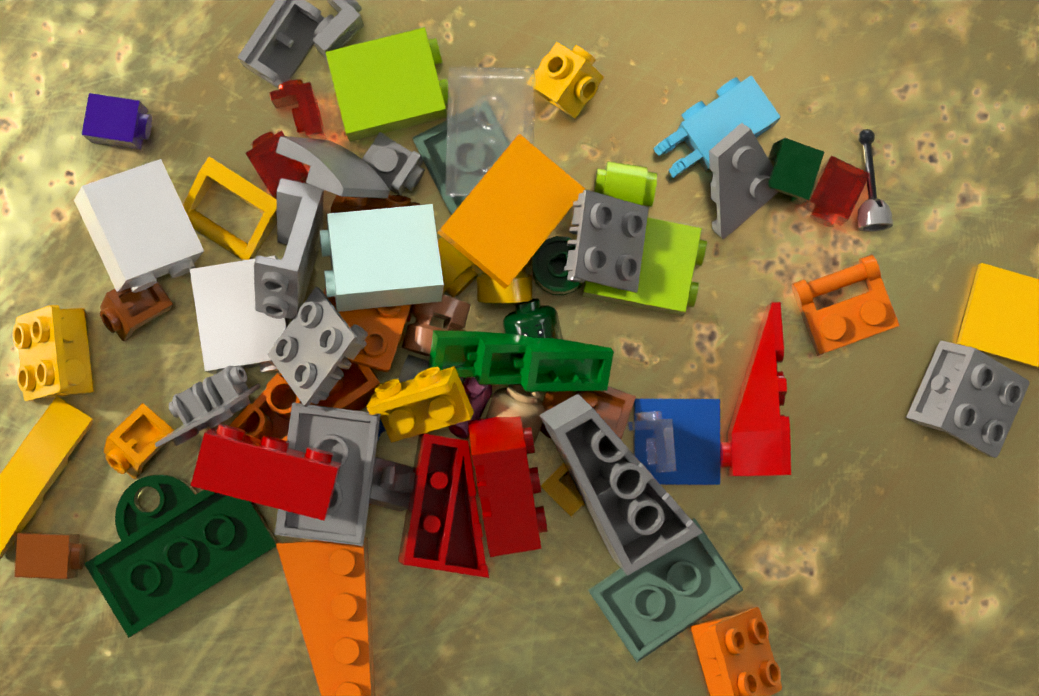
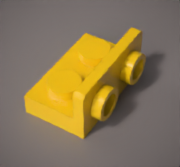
[366,366,474,443]

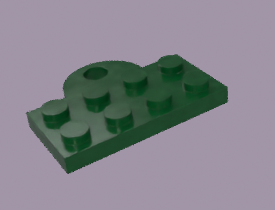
[84,475,278,638]

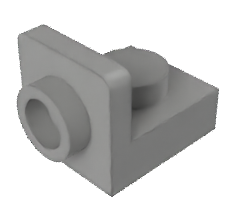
[312,0,364,59]
[362,132,425,195]

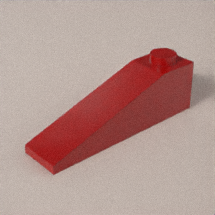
[720,302,791,476]

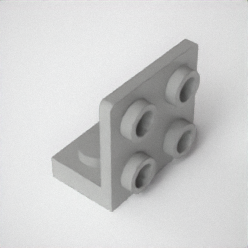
[906,340,1029,458]

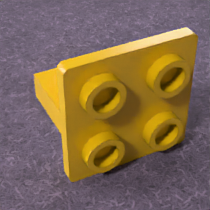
[13,305,94,401]

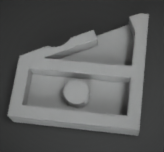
[709,123,779,239]

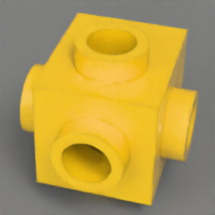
[527,42,604,119]

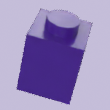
[82,93,152,150]

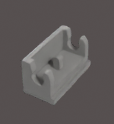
[238,0,324,91]

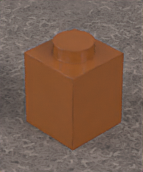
[15,532,85,579]

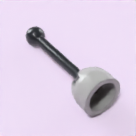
[857,129,893,231]

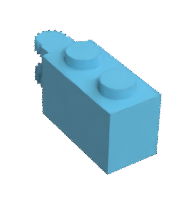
[653,75,781,178]

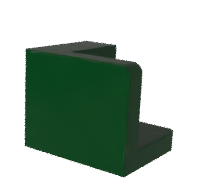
[768,138,825,204]

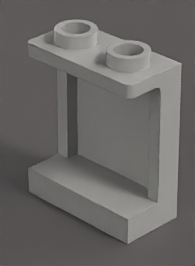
[254,178,324,319]

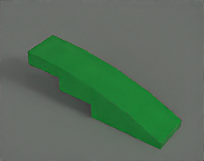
[428,330,614,392]

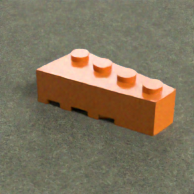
[276,537,376,696]

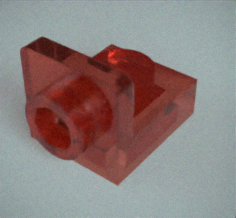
[269,79,327,140]

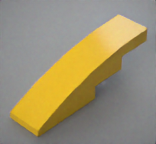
[0,397,93,559]

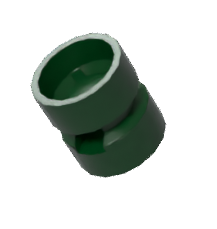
[532,236,583,298]

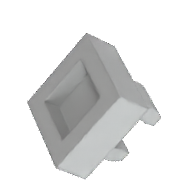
[369,457,415,512]

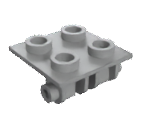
[564,190,649,293]
[267,287,368,407]
[154,366,261,447]

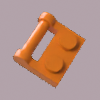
[792,254,900,356]

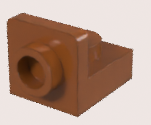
[100,278,173,341]

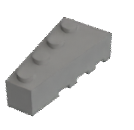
[540,394,703,576]

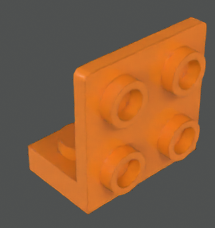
[323,269,414,372]

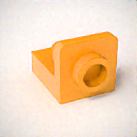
[104,403,174,479]

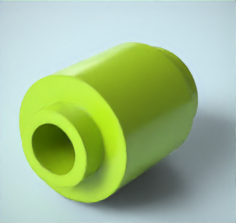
[594,161,657,207]

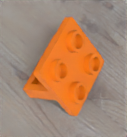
[690,607,782,696]

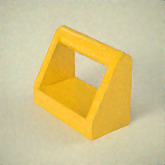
[183,156,277,260]

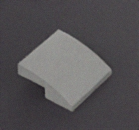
[276,136,390,198]

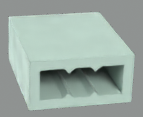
[319,204,444,312]

